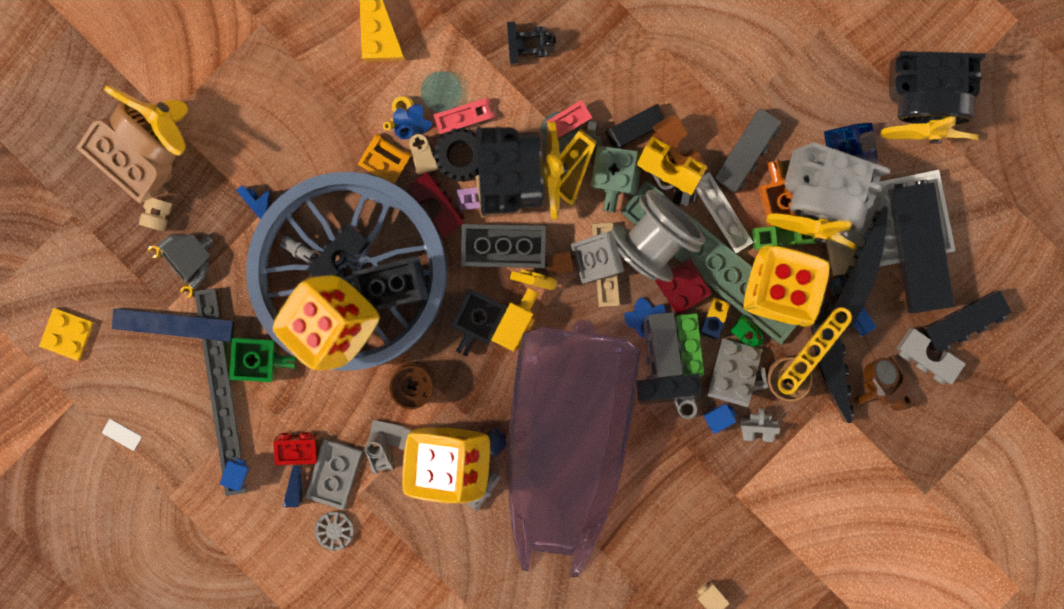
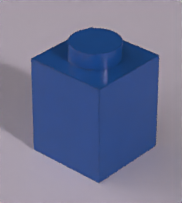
[702,403,737,434]
[219,457,251,492]

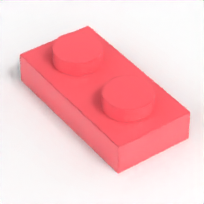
[546,100,592,139]

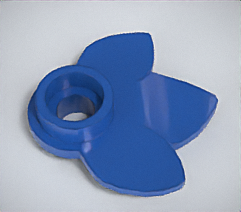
[393,104,432,140]
[624,297,665,338]

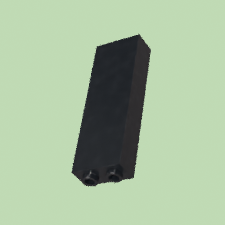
[888,179,955,314]

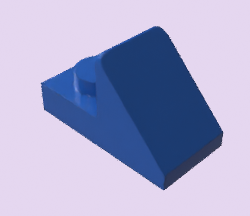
[236,185,272,220]

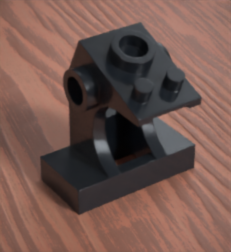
[507,21,557,67]

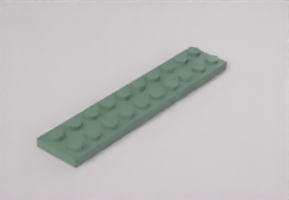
[621,181,797,345]

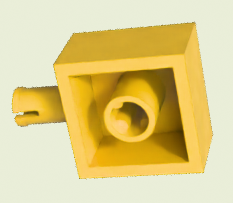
[491,288,539,352]

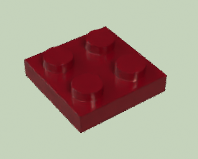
[655,258,713,315]

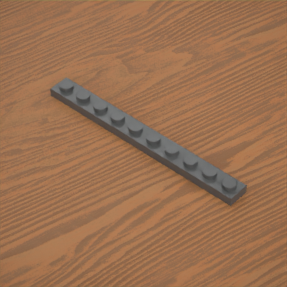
[194,288,247,496]

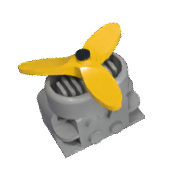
[766,142,890,251]

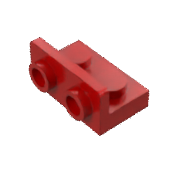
[273,432,318,465]

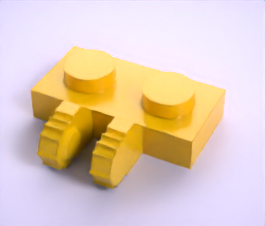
[510,269,557,290]

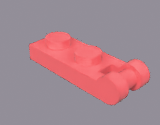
[434,98,495,135]

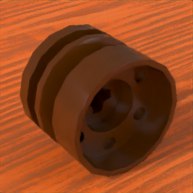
[389,362,436,410]

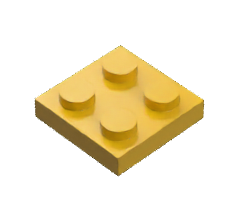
[39,308,94,361]

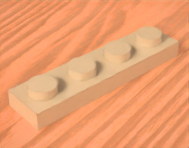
[592,223,620,307]

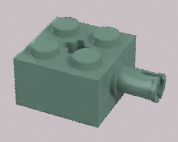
[590,146,641,213]

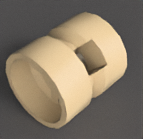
[138,198,173,232]

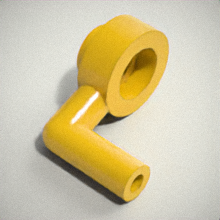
[383,96,414,130]

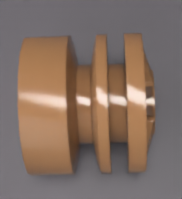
[767,357,812,401]

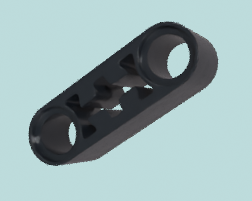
[605,104,665,149]

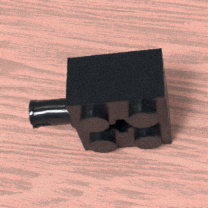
[451,289,507,357]

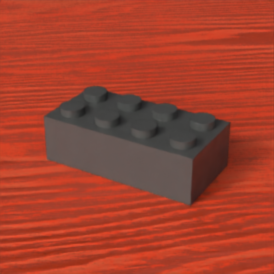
[461,224,546,268]

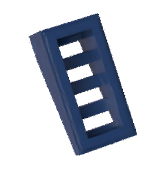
[283,464,302,508]

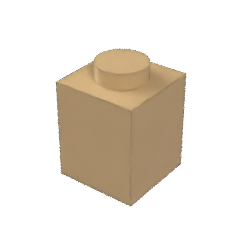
[696,582,730,609]

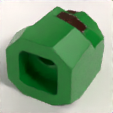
[729,315,764,347]

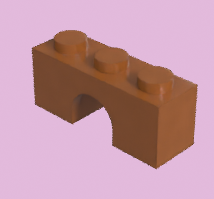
[652,114,708,170]

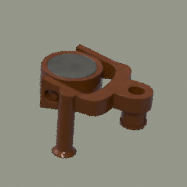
[854,355,914,411]

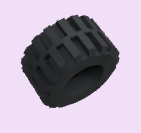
[434,128,479,182]

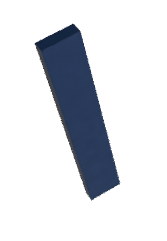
[112,308,235,342]

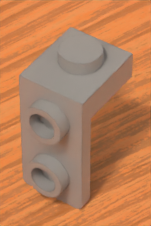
[369,420,413,450]

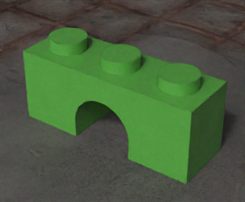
[751,226,816,250]
[674,313,704,376]

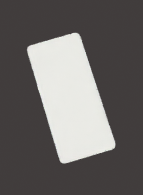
[102,419,141,451]

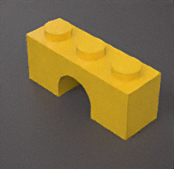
[637,136,708,195]

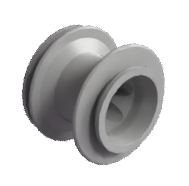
[612,190,705,282]

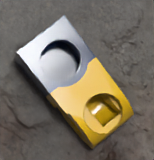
[699,297,730,340]

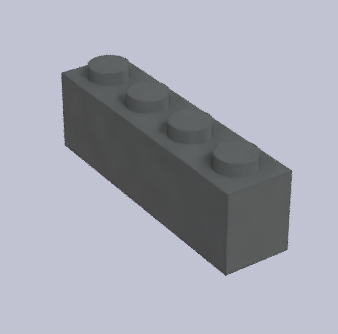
[713,108,781,193]

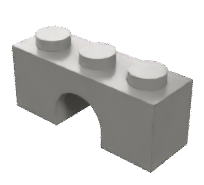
[895,328,966,385]

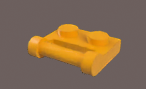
[358,133,412,185]

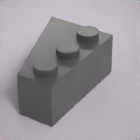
[644,312,684,379]

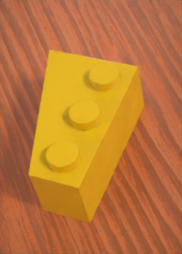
[360,0,406,62]

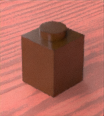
[545,251,577,277]

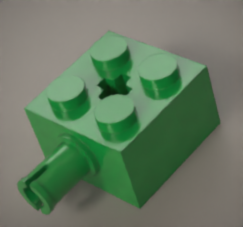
[229,337,297,382]

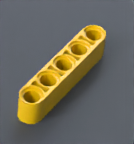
[778,307,851,394]

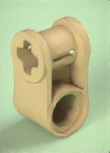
[409,134,438,176]

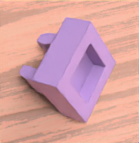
[457,187,480,211]

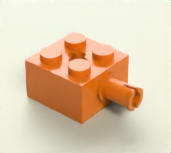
[758,160,800,227]

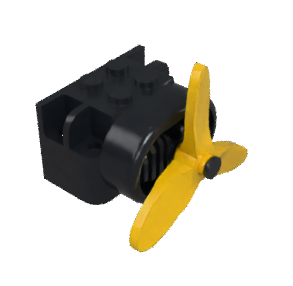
[880,51,986,144]
[476,121,567,220]

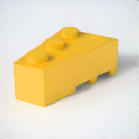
[544,129,597,207]

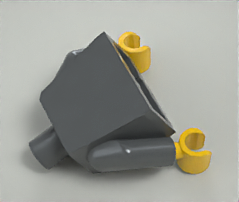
[148,234,214,298]

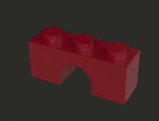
[407,172,465,238]

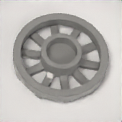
[315,511,354,551]

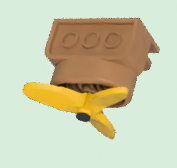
[76,85,188,203]

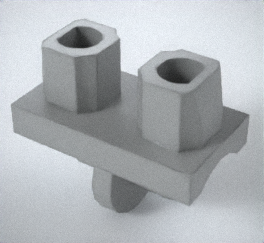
[740,408,780,442]

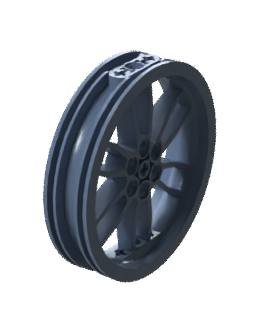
[246,172,448,371]

